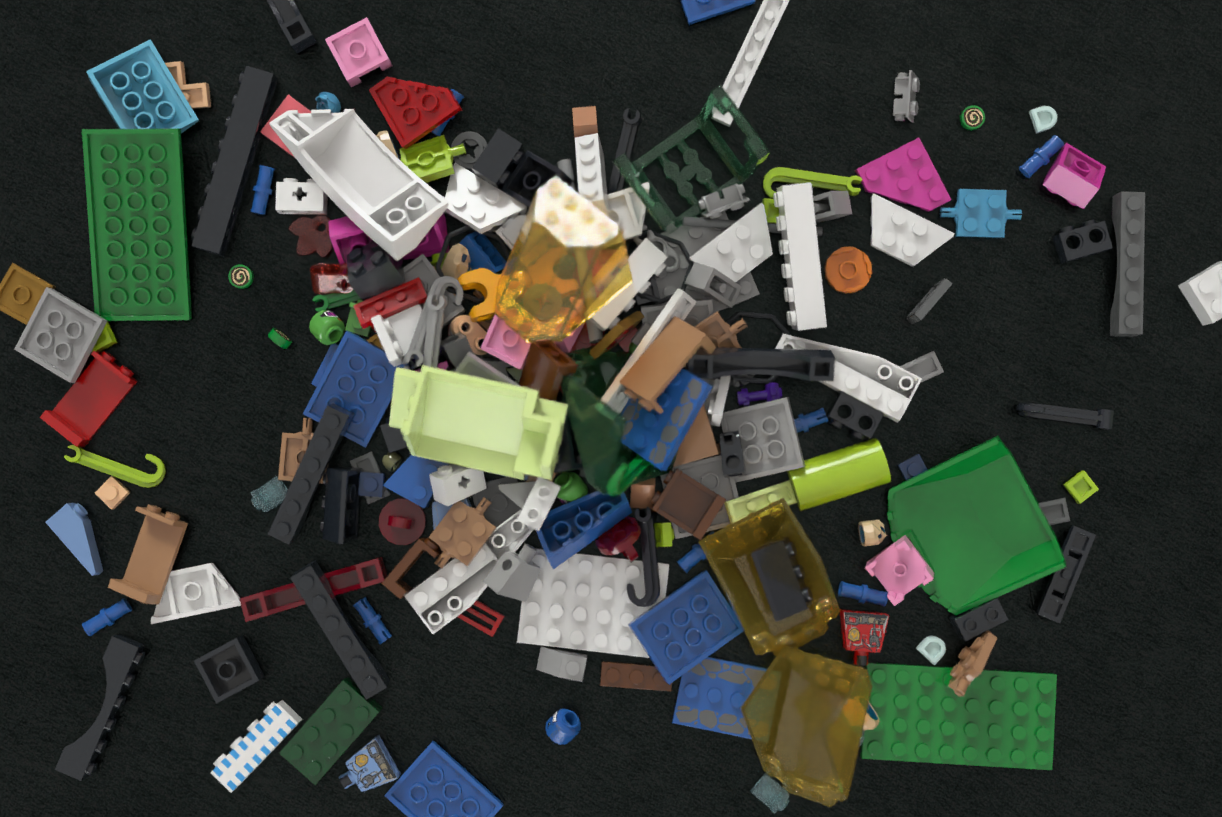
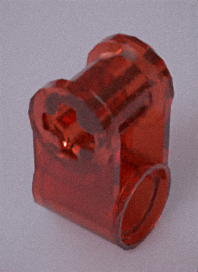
[310,263,353,294]

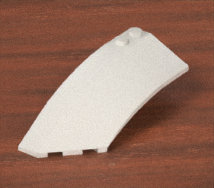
[269,109,449,261]

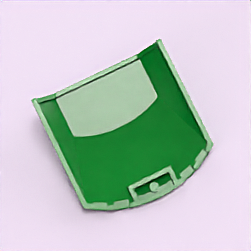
[887,436,1066,615]

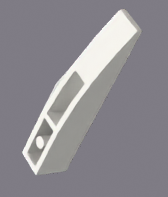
[775,334,922,423]
[405,510,534,634]

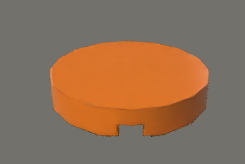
[824,246,872,294]

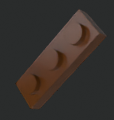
[600,661,672,692]

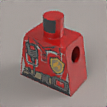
[840,609,889,666]

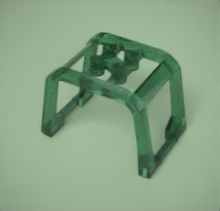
[613,85,770,233]

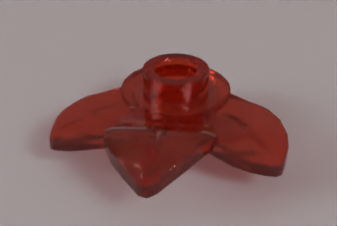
[289,216,332,257]

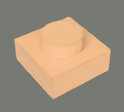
[95,476,131,509]

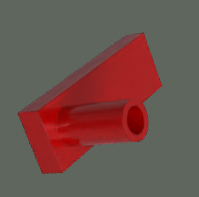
[353,277,427,333]

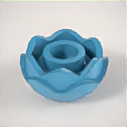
[315,92,341,113]

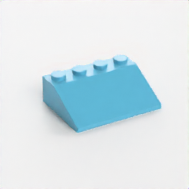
[86,39,199,133]

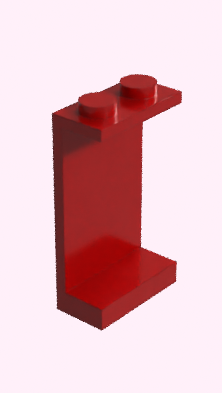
[40,351,137,447]

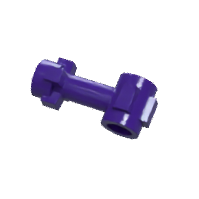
[737,383,782,407]

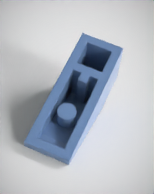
[46,503,103,576]

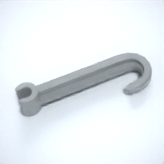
[403,276,464,369]
[403,294,448,370]

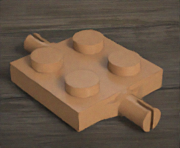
[683,311,748,368]
[278,418,329,484]
[429,497,496,569]
[948,630,997,697]

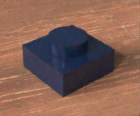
[897,454,927,481]
[358,472,385,497]

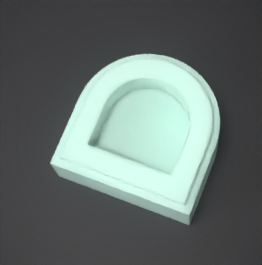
[1029,106,1057,134]
[916,636,946,665]

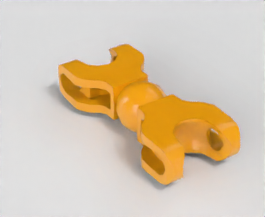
[457,246,580,323]

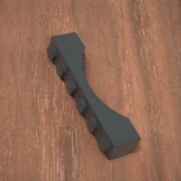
[1110,192,1145,337]

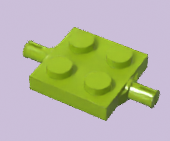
[399,135,466,183]

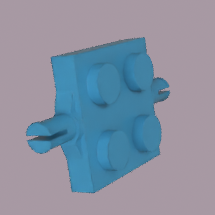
[940,189,1022,238]

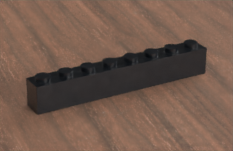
[191,66,278,257]

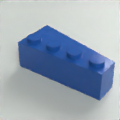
[383,455,451,509]
[536,487,632,570]

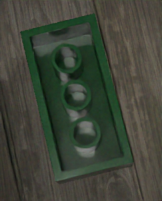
[279,677,383,785]

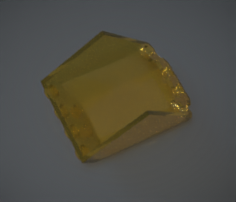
[495,176,633,343]
[698,498,840,656]
[741,646,872,807]

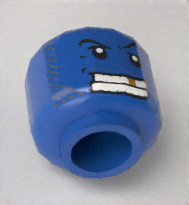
[545,709,581,745]

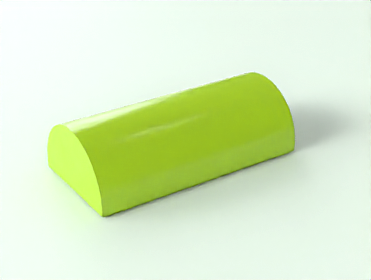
[787,438,891,511]

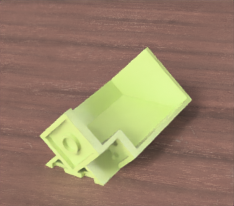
[389,365,568,480]

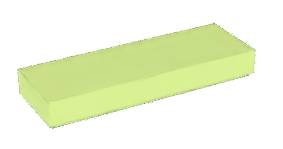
[724,480,797,525]

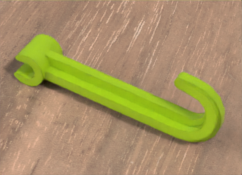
[763,167,862,199]
[64,445,166,488]

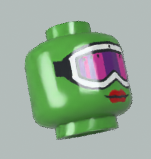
[309,310,345,345]
[554,472,588,505]

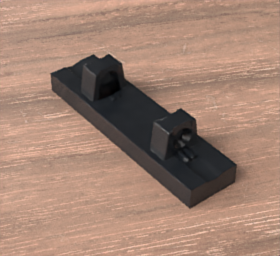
[1036,525,1096,623]

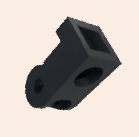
[720,430,746,478]

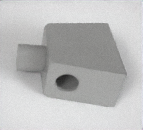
[483,543,540,602]

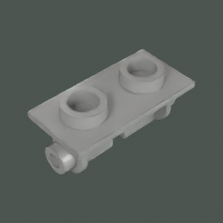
[893,70,920,122]
[698,183,750,219]

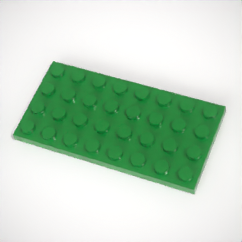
[82,128,192,321]
[861,662,1057,770]

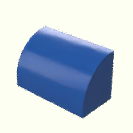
[459,231,507,275]

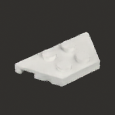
[445,163,527,234]
[561,182,650,249]
[870,193,955,267]
[689,203,773,282]
[151,563,241,624]

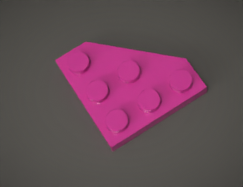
[856,138,951,212]

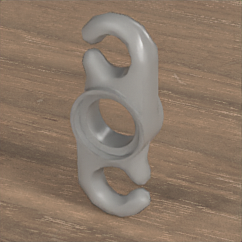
[633,225,680,273]

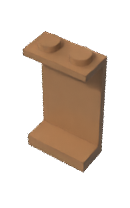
[619,316,716,414]
[672,404,721,467]
[108,504,188,605]

